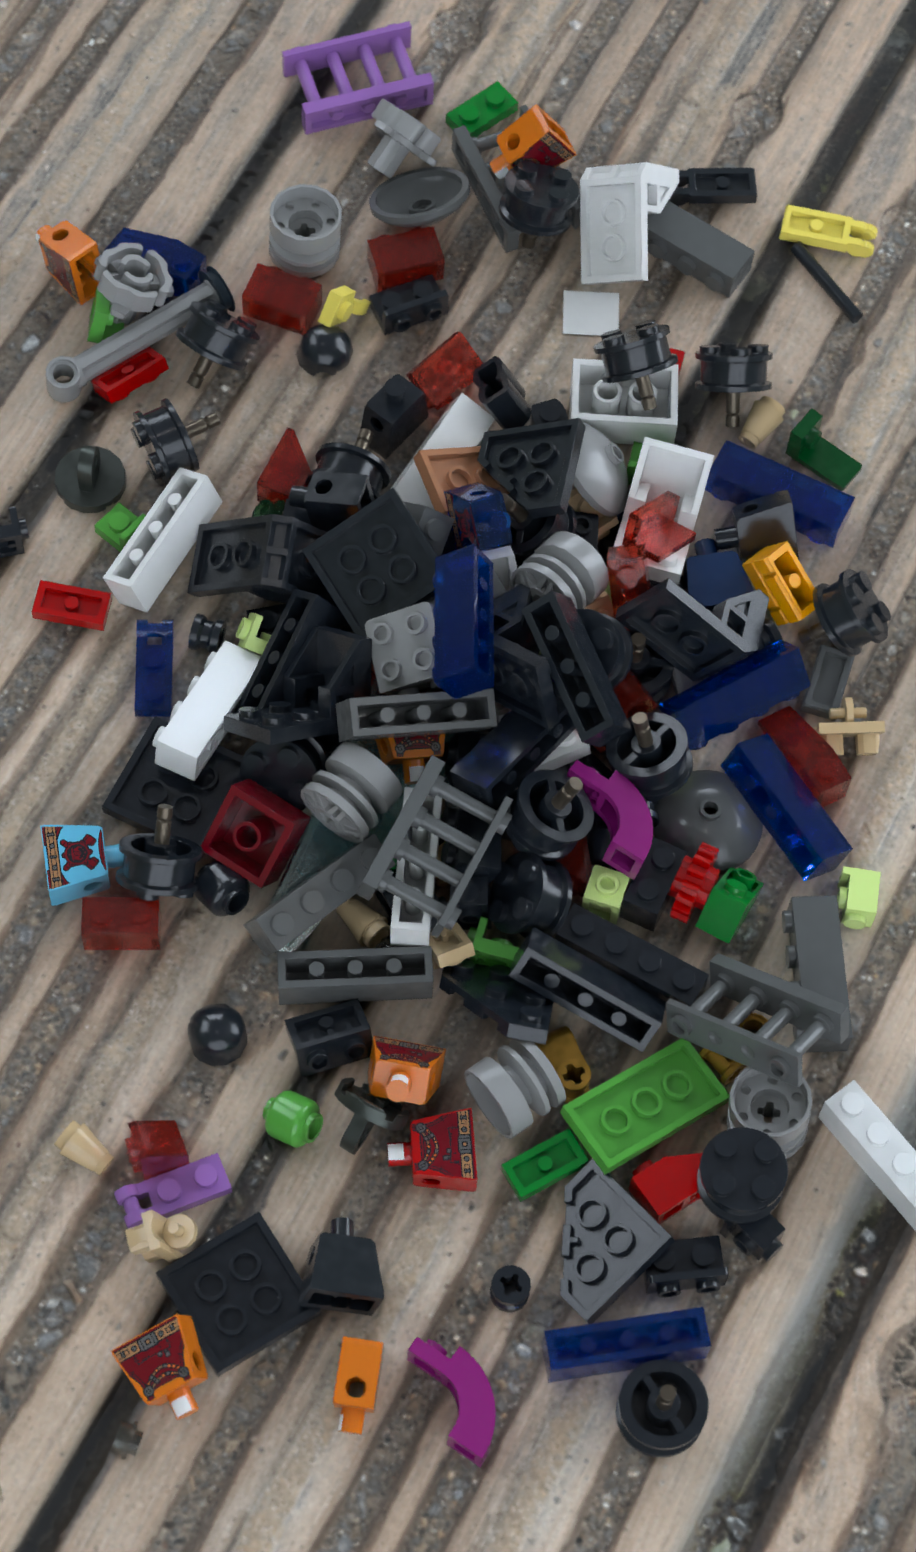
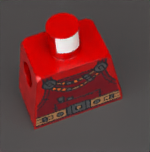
[387,1108,478,1192]

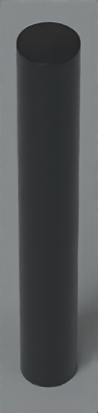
[790,242,863,323]

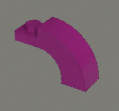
[567,760,653,880]
[407,1337,496,1467]

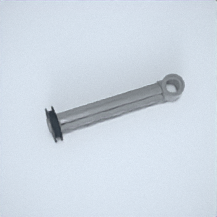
[46,266,236,403]

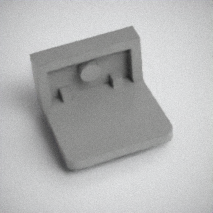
[365,602,465,695]

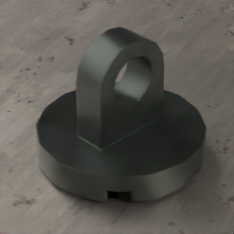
[55,445,126,513]
[335,1078,410,1155]

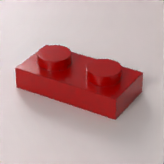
[91,347,169,404]
[32,580,112,631]

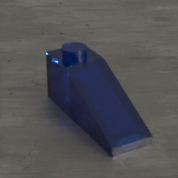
[104,227,207,297]

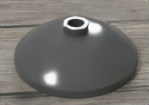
[369,167,470,228]
[653,770,763,873]

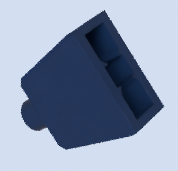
[683,538,754,613]

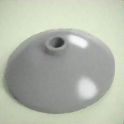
[573,421,629,517]

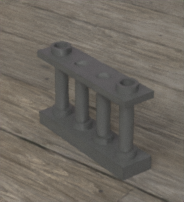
[452,105,580,253]
[356,755,513,938]
[666,953,849,1088]

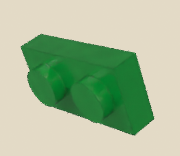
[446,81,518,137]
[501,1128,589,1202]

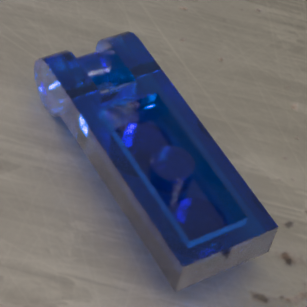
[134,619,174,717]

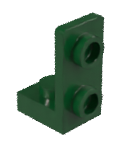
[785,408,862,491]

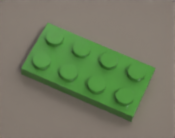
[560,1038,729,1175]

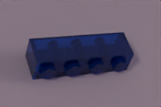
[705,440,855,548]
[432,544,494,700]
[658,640,811,751]
[720,733,853,881]
[541,1307,711,1383]

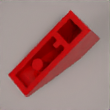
[628,1153,702,1224]

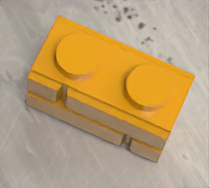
[742,541,815,626]

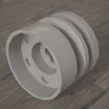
[269,184,342,278]
[510,531,609,609]
[301,741,403,843]
[464,1038,566,1139]
[727,1067,812,1159]

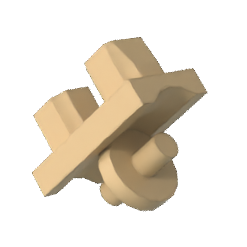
[813,697,885,757]
[125,1209,198,1263]

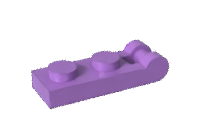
[114,1153,232,1229]

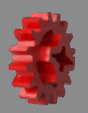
[669,842,721,924]

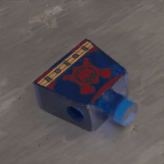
[444,482,512,557]

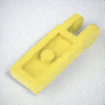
[779,205,878,258]

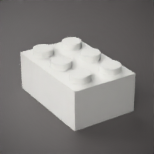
[569,358,679,445]

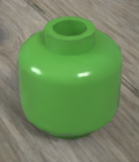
[263,1090,323,1148]

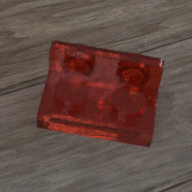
[406,331,484,410]

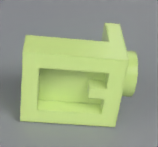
[236,613,271,656]
[581,865,630,925]

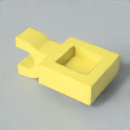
[318,285,371,328]

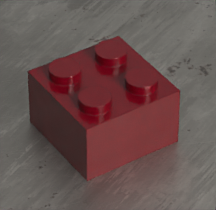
[201,778,311,889]

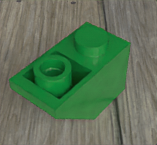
[695,868,764,944]

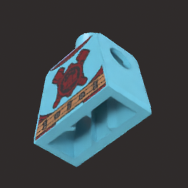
[40,825,124,906]

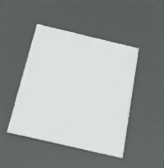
[563,291,619,336]

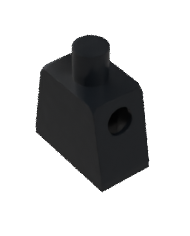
[361,374,429,460]
[289,471,375,532]
[714,489,799,564]
[299,1217,384,1316]

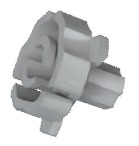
[367,98,441,179]
[93,242,174,325]

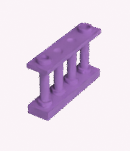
[282,21,434,135]

